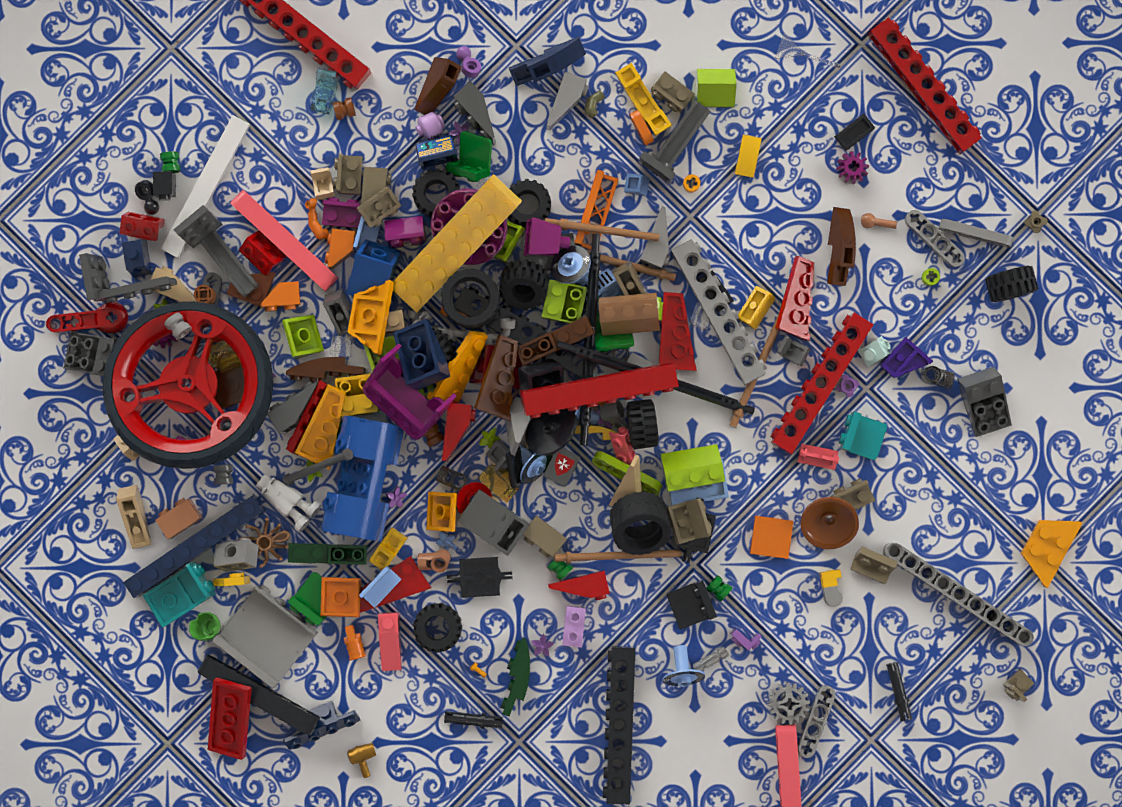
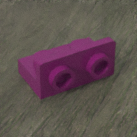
[322,197,361,229]

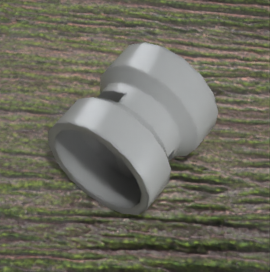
[164,312,192,340]

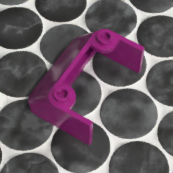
[363,344,456,440]

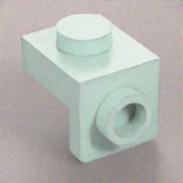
[858,336,892,367]

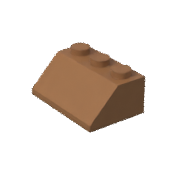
[598,293,660,336]

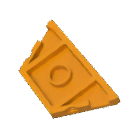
[347,280,394,355]
[1021,520,1082,588]

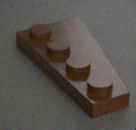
[474,335,518,421]

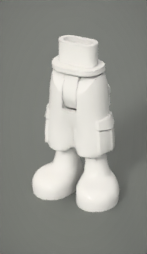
[256,474,322,533]

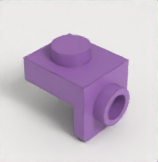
[730,628,762,651]

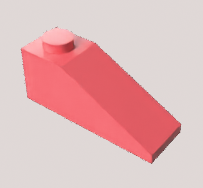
[378,612,402,671]

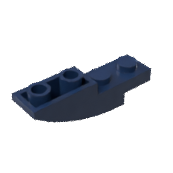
[509,36,586,87]

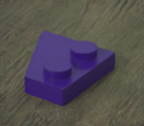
[880,337,933,378]

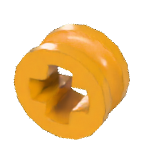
[683,174,700,193]

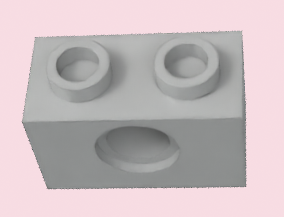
[213,538,259,572]

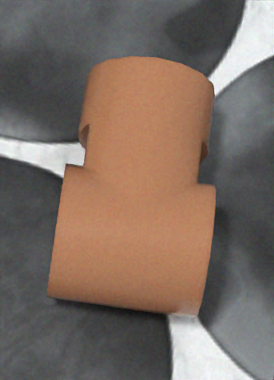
[417,549,451,573]

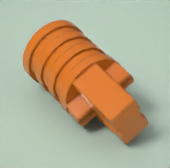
[344,625,366,661]

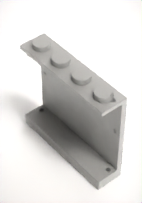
[212,585,318,689]

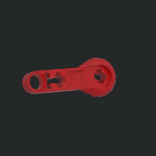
[46,302,129,334]

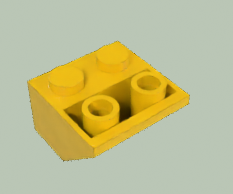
[335,374,380,418]

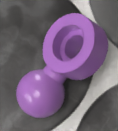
[456,46,481,78]

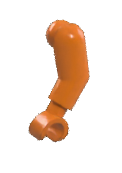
[305,198,329,240]

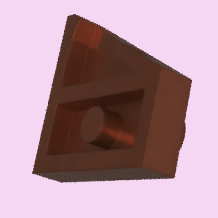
[226,272,276,307]

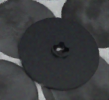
[525,408,577,456]

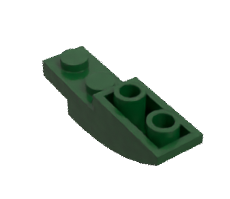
[288,543,367,565]
[500,637,530,717]

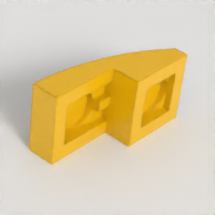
[735,134,762,178]
[369,527,408,570]

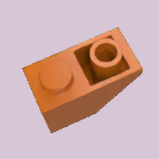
[325,229,357,269]
[260,281,300,312]

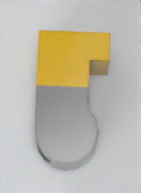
[819,569,843,607]

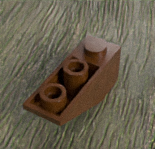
[414,57,462,115]

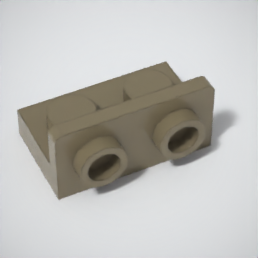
[651,71,695,113]
[333,153,363,195]
[356,186,401,228]
[830,478,875,510]
[850,546,898,584]

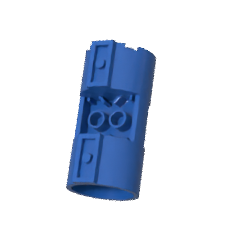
[321,415,404,541]

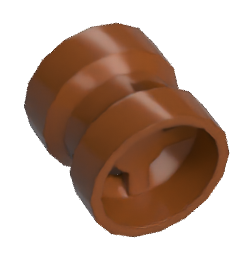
[332,97,356,120]
[194,285,216,304]
[424,422,444,448]

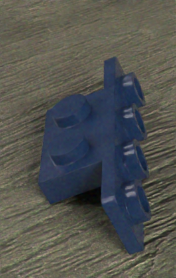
[283,701,361,750]

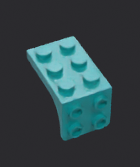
[142,562,216,628]

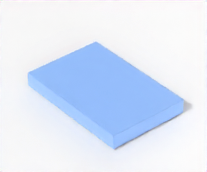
[669,460,729,505]

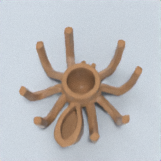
[239,518,290,568]

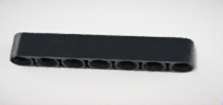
[197,655,320,735]

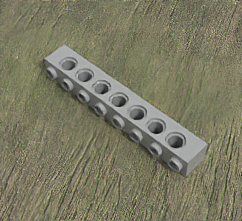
[671,239,767,385]

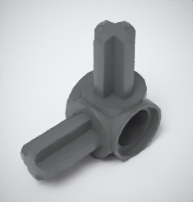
[599,398,629,429]

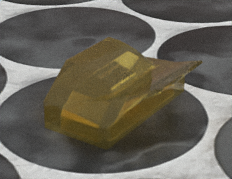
[209,341,241,373]
[478,464,519,503]

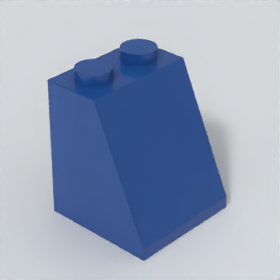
[346,239,402,298]

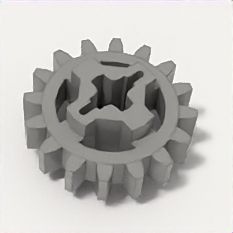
[767,682,810,725]

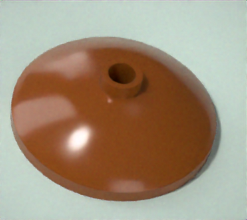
[800,497,859,549]

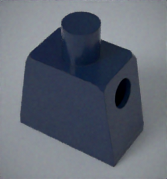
[122,239,152,277]

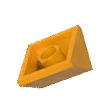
[426,492,458,532]

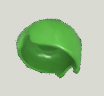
[189,612,221,641]

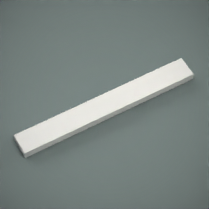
[161,115,250,258]

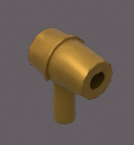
[347,743,376,778]

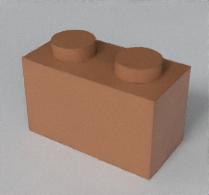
[155,498,203,539]

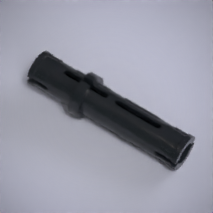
[886,662,913,722]
[444,711,503,729]

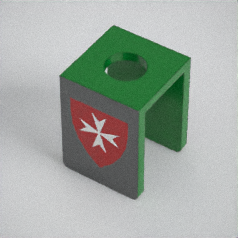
[544,448,581,487]

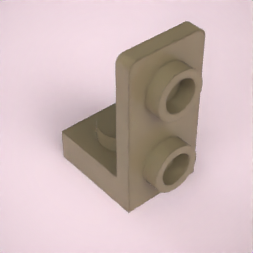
[1003,669,1035,702]

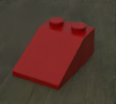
[442,403,476,462]

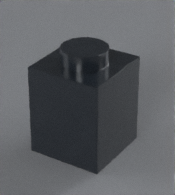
[153,171,176,201]

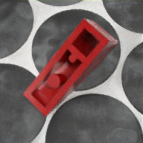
[548,570,610,601]

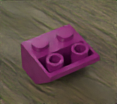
[384,216,427,248]

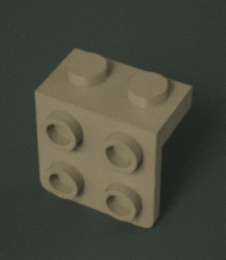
[666,498,712,545]

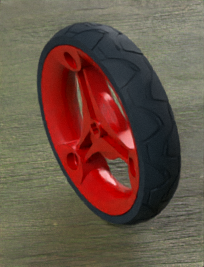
[103,301,273,469]

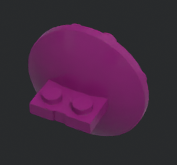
[431,188,508,265]

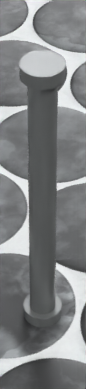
[283,448,353,485]

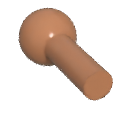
[861,213,897,229]

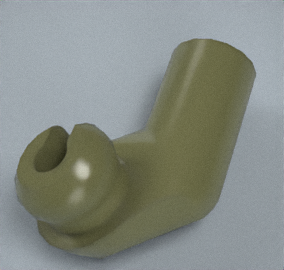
[584,90,605,118]

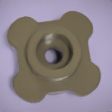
[1024,211,1048,233]

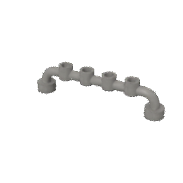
[408,308,515,345]

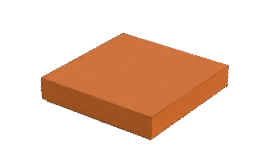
[750,515,793,559]
[320,577,361,617]

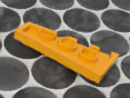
[427,331,488,403]
[295,384,346,470]

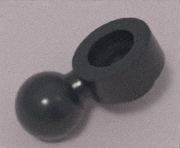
[135,180,159,215]

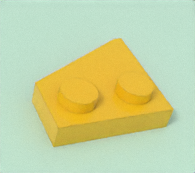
[213,572,250,586]

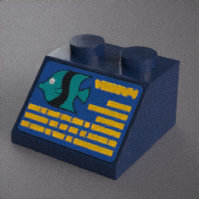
[415,133,458,169]

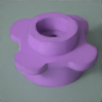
[836,375,859,397]

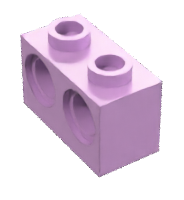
[562,605,586,647]

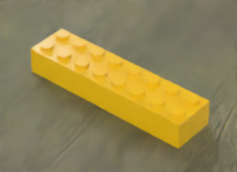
[393,174,522,313]

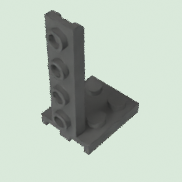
[639,100,711,185]
[173,205,259,298]
[79,253,177,303]

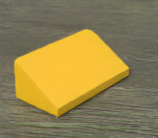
[738,286,775,330]

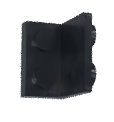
[666,580,717,629]

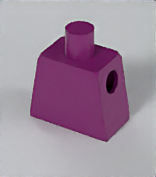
[524,217,570,257]

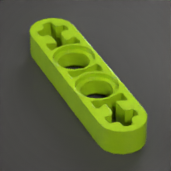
[592,451,662,496]

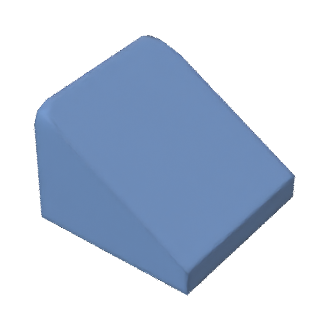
[624,173,650,196]

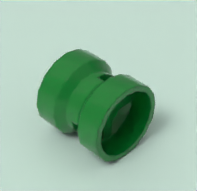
[160,151,181,174]
[547,559,574,581]
[706,575,733,602]

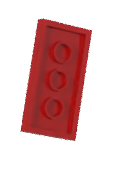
[207,678,252,760]

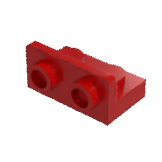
[119,211,165,241]
[239,231,286,276]

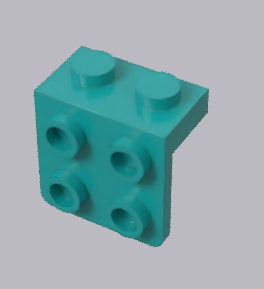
[839,411,887,460]

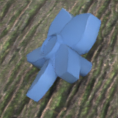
[436,531,457,551]

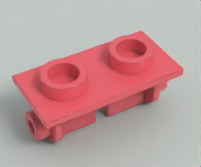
[609,427,635,465]
[797,443,839,470]

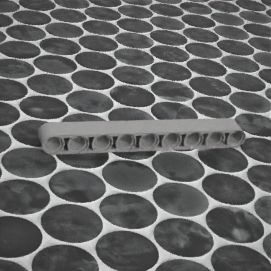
[883,543,1034,646]

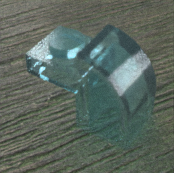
[311,67,338,115]

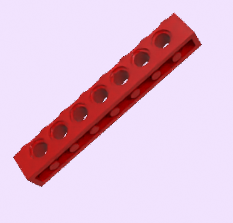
[239,0,371,90]
[868,17,982,155]
[770,312,874,455]

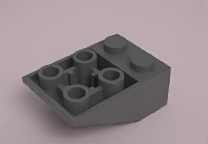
[453,81,496,145]
[63,331,117,376]
[957,367,1012,437]
[267,382,318,435]
[457,489,530,556]

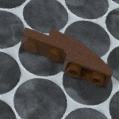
[827,207,856,286]
[517,316,595,366]
[286,357,366,382]

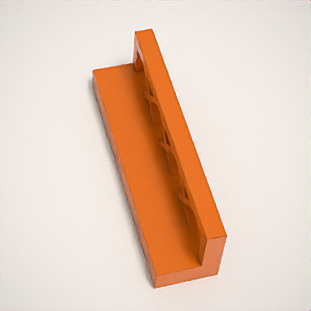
[574,170,619,250]

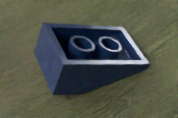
[393,318,451,390]

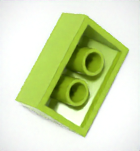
[660,444,725,492]

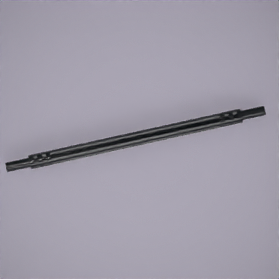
[579,234,601,446]
[556,340,755,415]

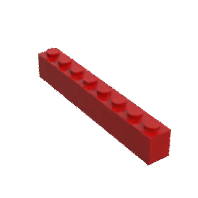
[520,362,679,418]

